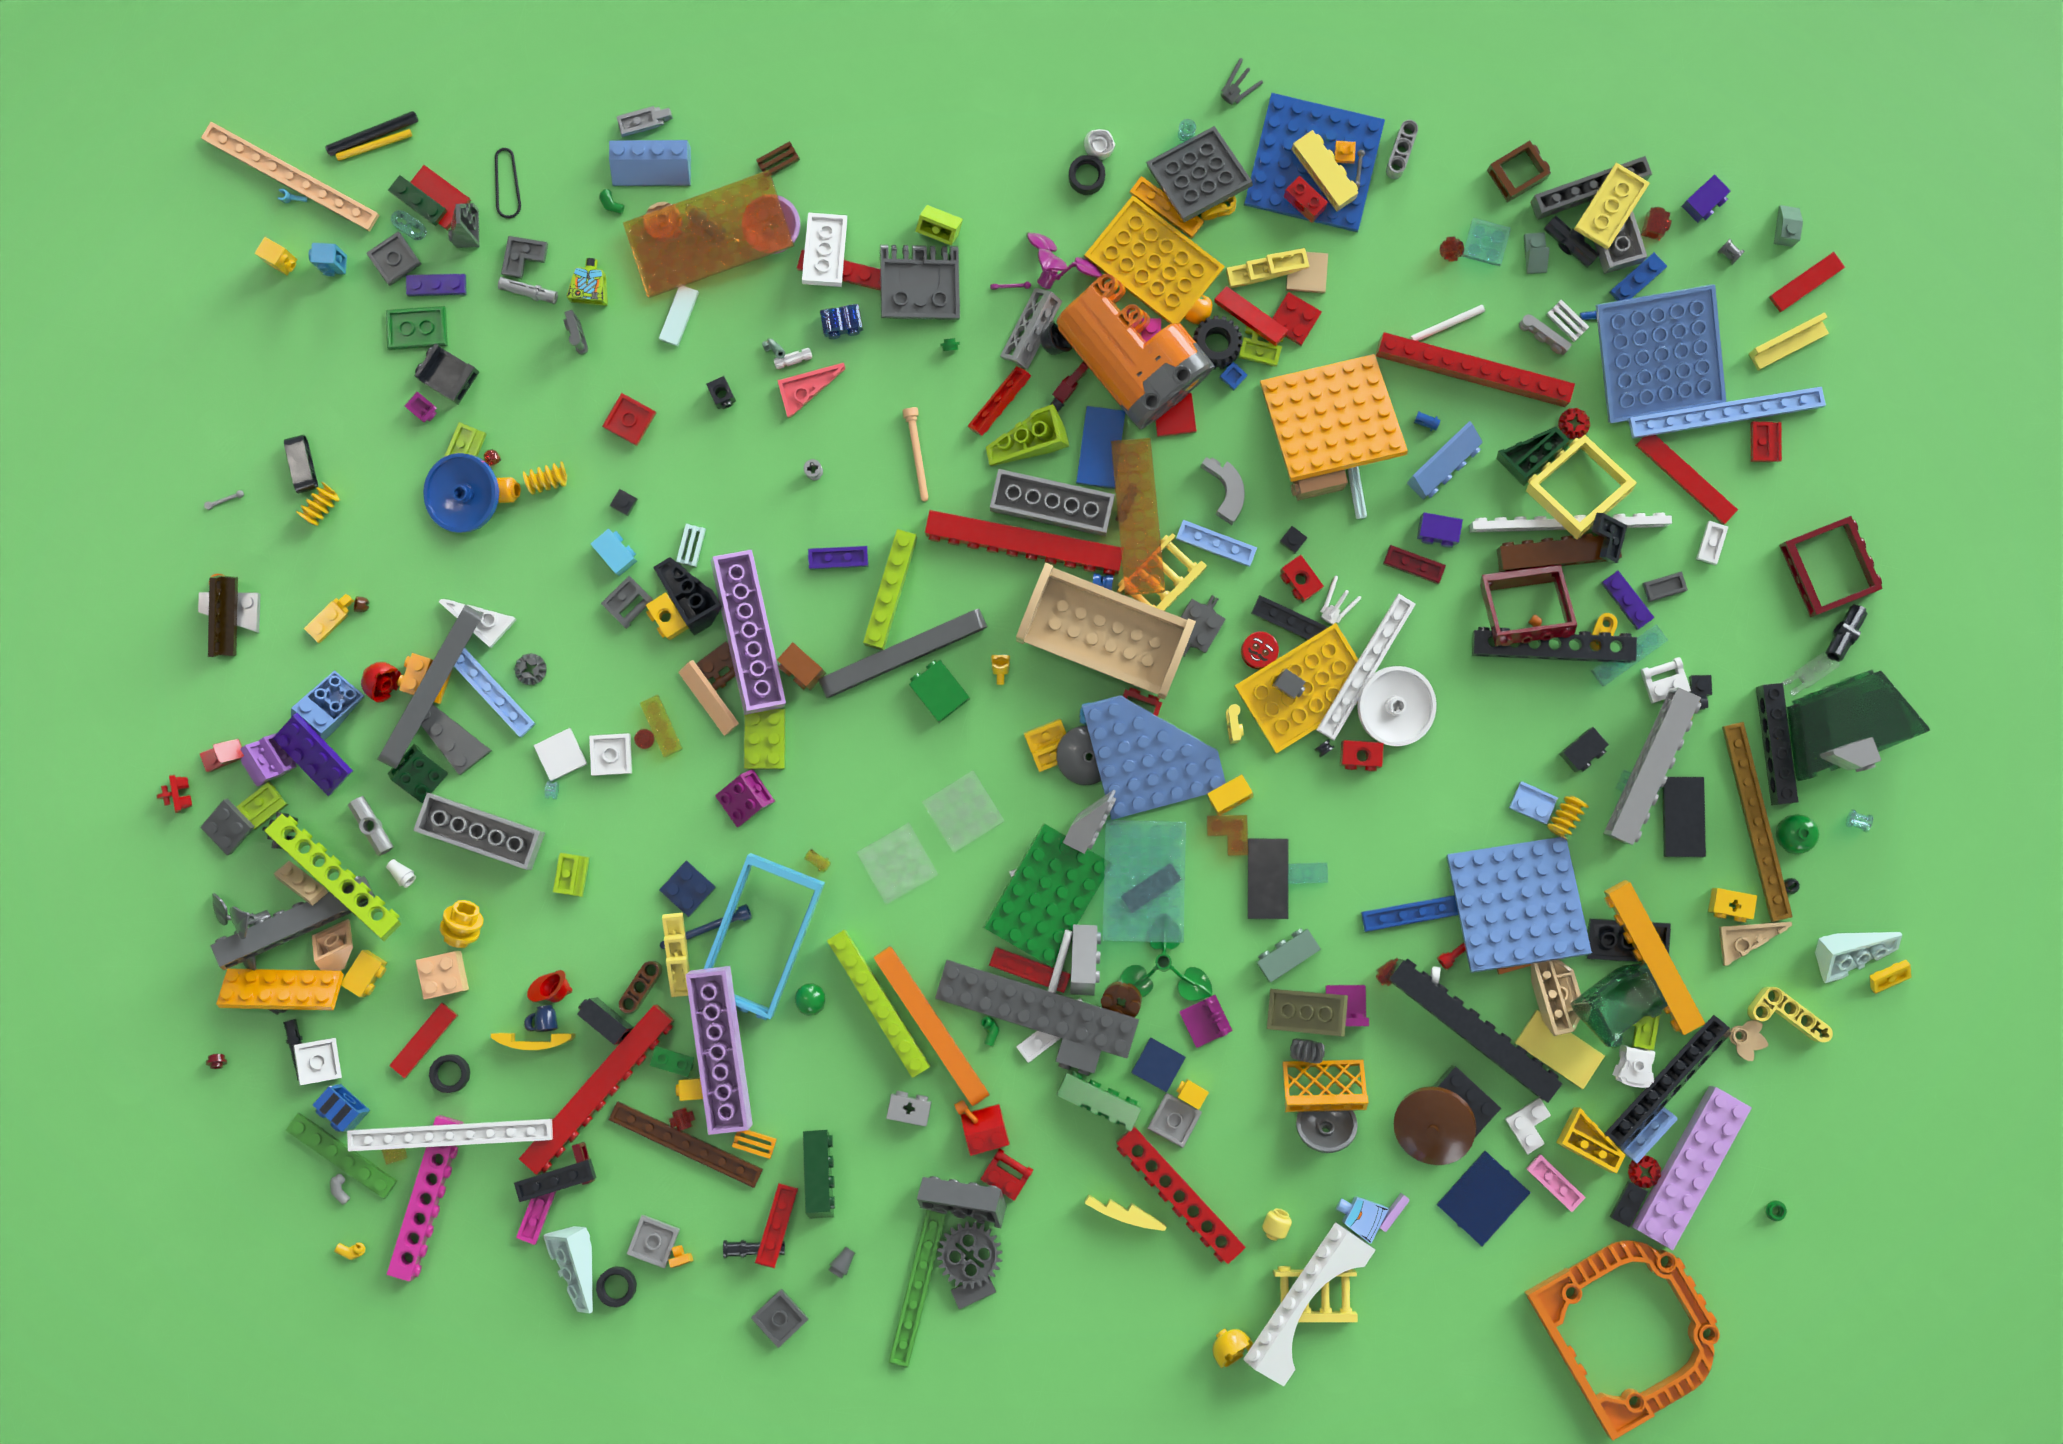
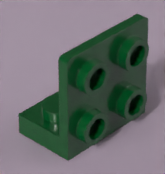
[388,744,448,803]

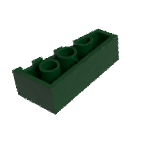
[803,1130,835,1219]

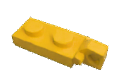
[304,594,354,643]

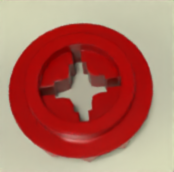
[1558,407,1591,439]
[1628,1155,1661,1188]

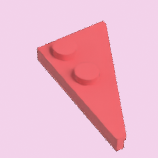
[778,363,846,418]

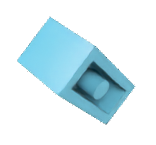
[591,529,637,576]

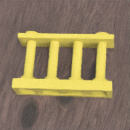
[1117,533,1207,611]
[1273,1266,1358,1322]

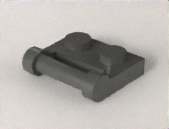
[563,310,588,355]
[601,576,653,629]

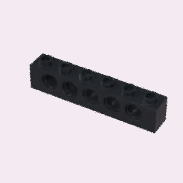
[1756,683,1799,806]

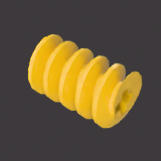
[523,461,567,495]
[296,482,340,526]
[1547,795,1589,840]

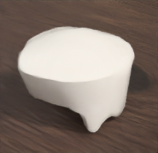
[1084,129,1115,161]

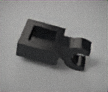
[1689,675,1712,710]

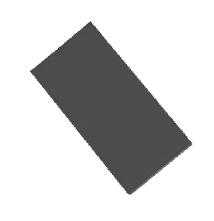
[1642,571,1688,602]
[951,1276,996,1309]

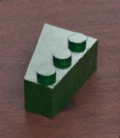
[1496,427,1570,486]

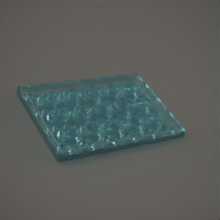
[1103,820,1186,943]

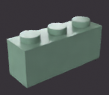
[1256,928,1321,983]

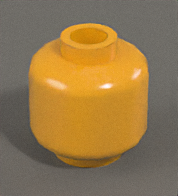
[496,477,521,503]

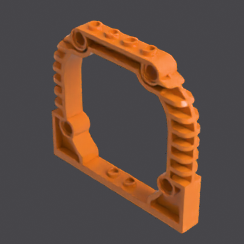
[1524,1240,1720,1441]

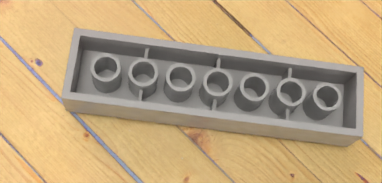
[1603,687,1701,845]

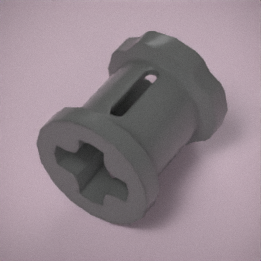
[1718,239,1745,265]

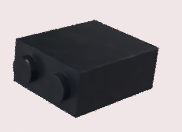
[577,997,634,1045]

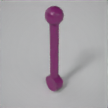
[990,281,1031,290]

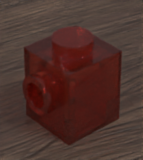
[1641,207,1672,241]

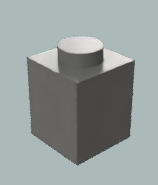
[1272,668,1306,699]

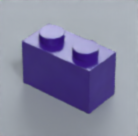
[1681,174,1731,223]
[1417,512,1463,548]

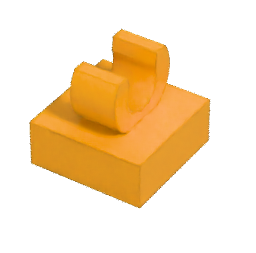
[1335,141,1356,163]
[668,1245,694,1268]

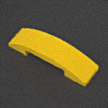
[491,1033,575,1050]

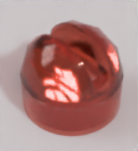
[484,449,501,466]

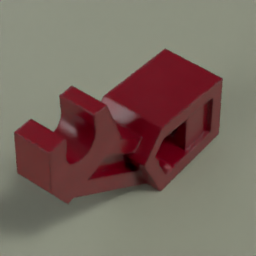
[1052,361,1089,403]

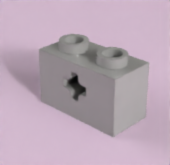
[886,1091,932,1126]

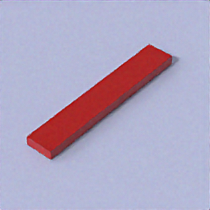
[1635,435,1738,525]

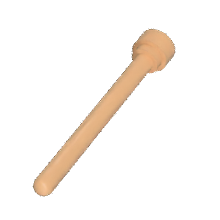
[902,407,928,502]

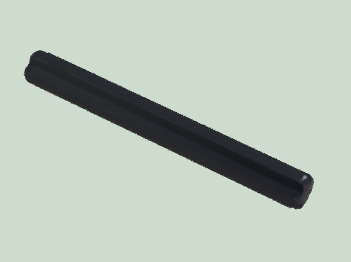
[325,111,418,156]

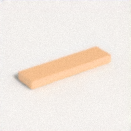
[678,660,739,736]

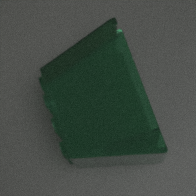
[1787,669,1930,781]

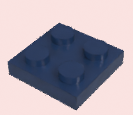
[659,860,716,917]

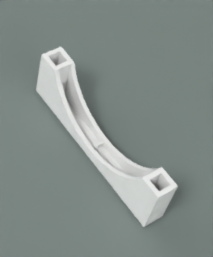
[1243,1222,1375,1386]

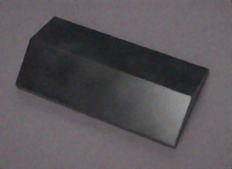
[1587,918,1671,962]

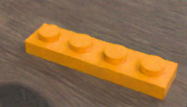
[1130,176,1204,238]

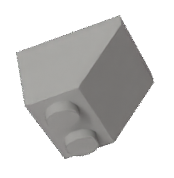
[1820,737,1882,772]

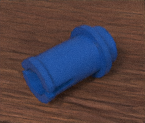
[1414,411,1440,431]

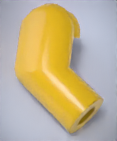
[334,1242,365,1260]

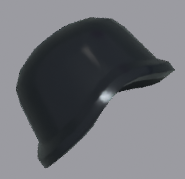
[1040,321,1072,355]

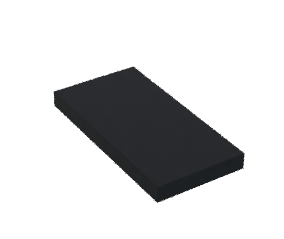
[1663,777,1706,857]
[1248,838,1289,919]

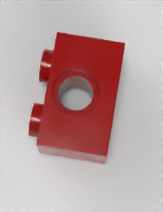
[1284,176,1328,223]
[1280,555,1324,602]
[1340,740,1384,771]

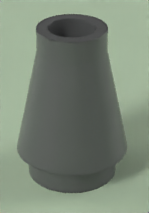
[829,1247,855,1279]

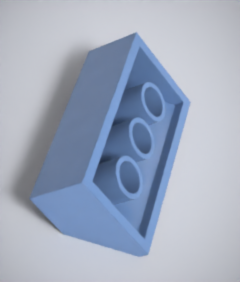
[609,140,691,186]
[1407,421,1483,500]

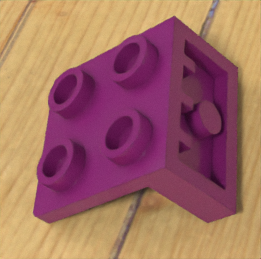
[716,769,775,827]
[1325,985,1369,1026]

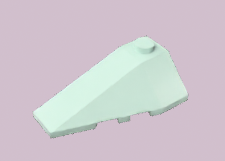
[1815,932,1902,983]
[543,1226,593,1313]

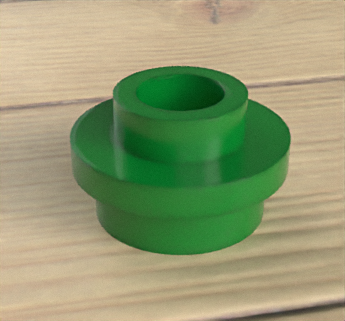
[940,338,960,351]
[1765,1200,1787,1221]

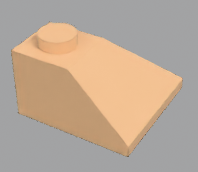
[312,919,353,971]

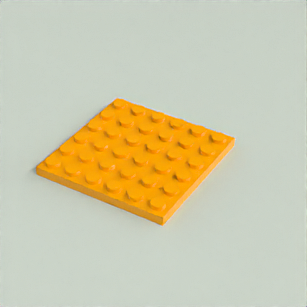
[1260,354,1408,482]

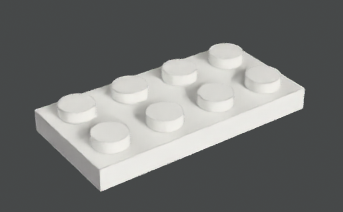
[802,213,847,287]

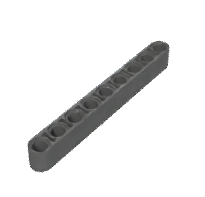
[377,604,483,769]
[818,609,988,698]

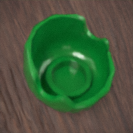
[795,983,825,1016]

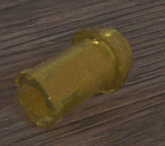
[804,849,831,872]

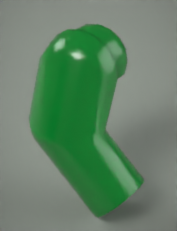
[599,189,624,214]
[981,1016,999,1047]

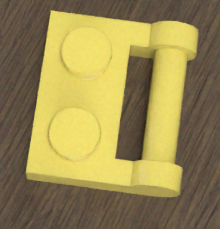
[1226,704,1244,744]

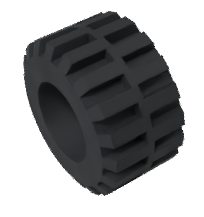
[1193,316,1242,370]

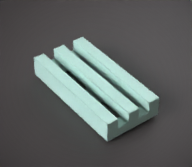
[676,524,706,567]

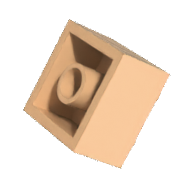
[416,951,469,1000]

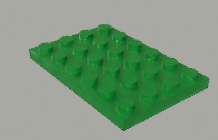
[983,823,1112,967]

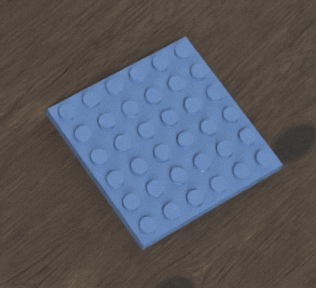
[1596,284,1726,423]
[1446,836,1592,973]

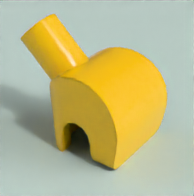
[991,655,1010,685]

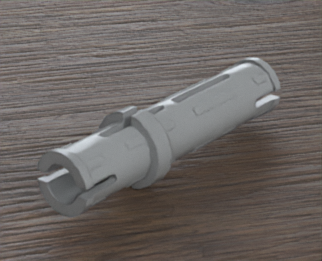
[498,277,558,304]

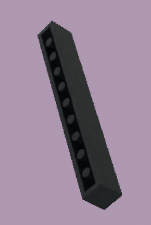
[1385,959,1563,1103]

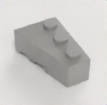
[1070,924,1101,995]

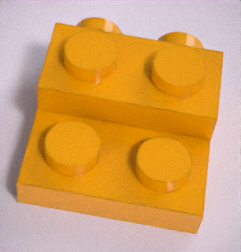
[397,653,452,704]

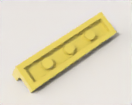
[1749,312,1829,371]

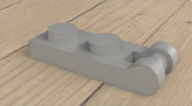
[1519,314,1572,355]

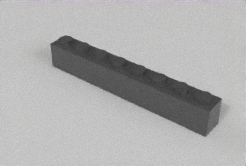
[210,876,375,970]

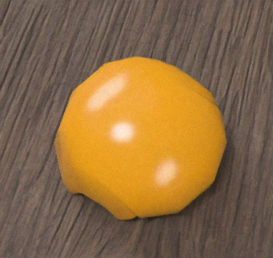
[1185,295,1213,324]

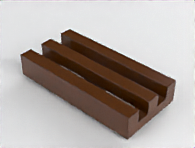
[756,141,800,178]

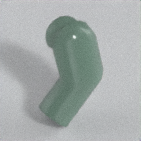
[762,339,785,359]

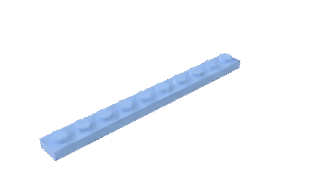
[1628,387,1826,439]

